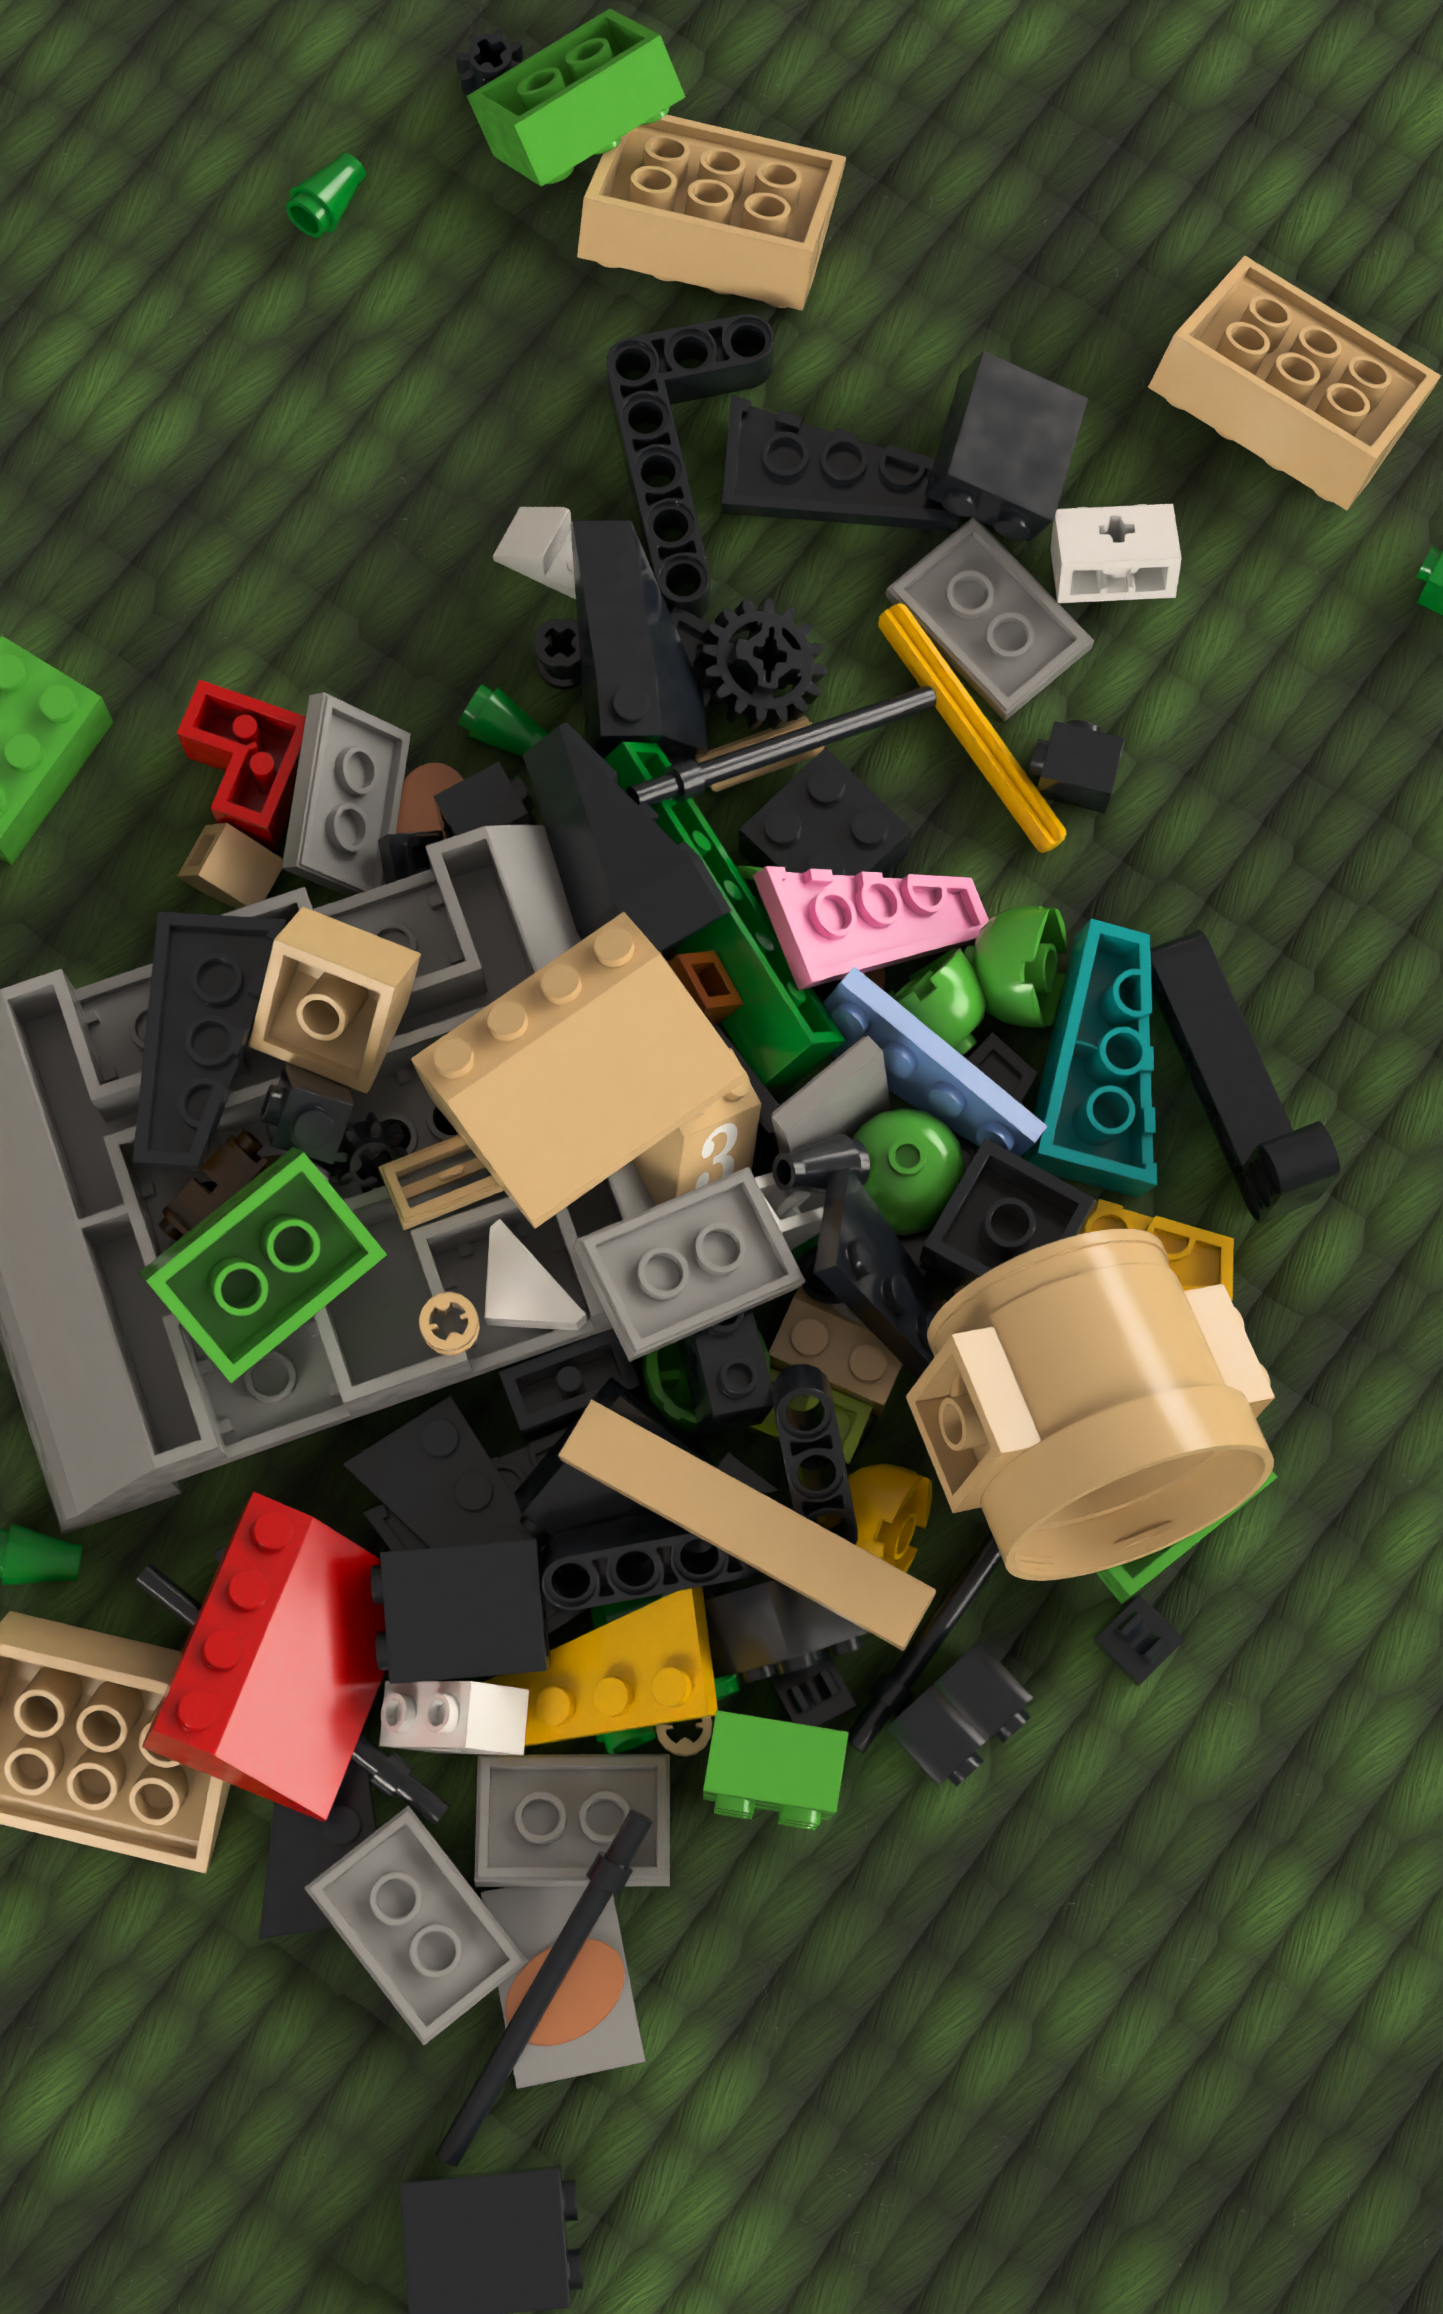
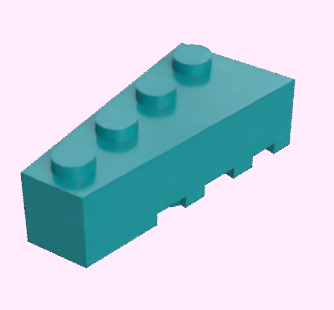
[1023,919,1157,1198]

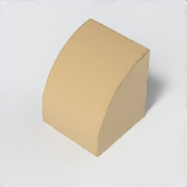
[177,823,283,909]

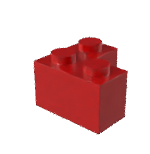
[177,679,306,851]

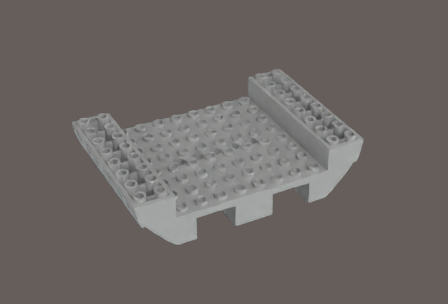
[0,825,656,1535]

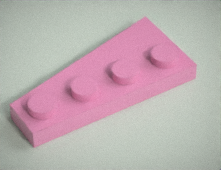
[753,866,989,991]

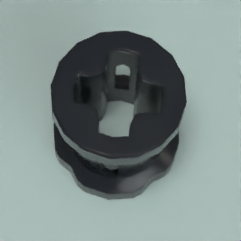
[534,618,582,690]

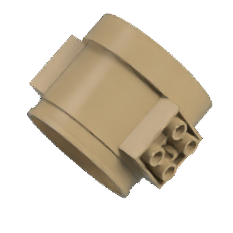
[906,1229,1275,1581]

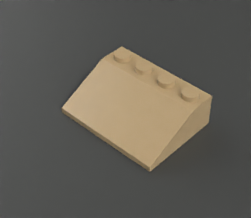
[577,115,846,311]
[1148,256,1441,511]
[411,912,748,1229]
[0,1611,231,1874]

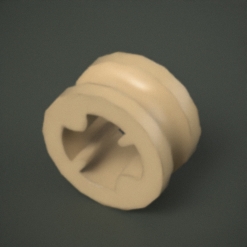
[419,1292,480,1356]
[655,1717,713,1757]

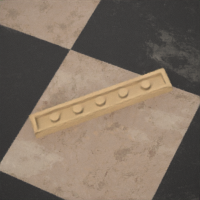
[558,1399,936,1651]

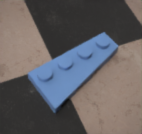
[822,967,1048,1157]

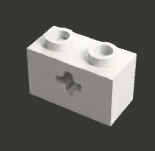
[1050,504,1182,603]
[379,1681,529,1755]

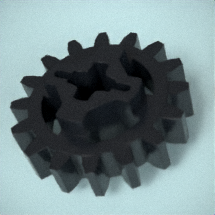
[695,598,827,730]

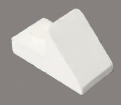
[493,507,576,599]

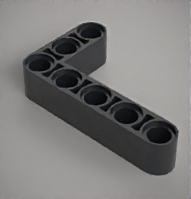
[607,314,774,619]
[1150,930,1341,1223]
[542,1364,858,1610]

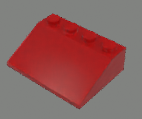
[142,1492,386,1822]

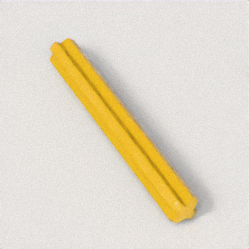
[878,603,1066,853]

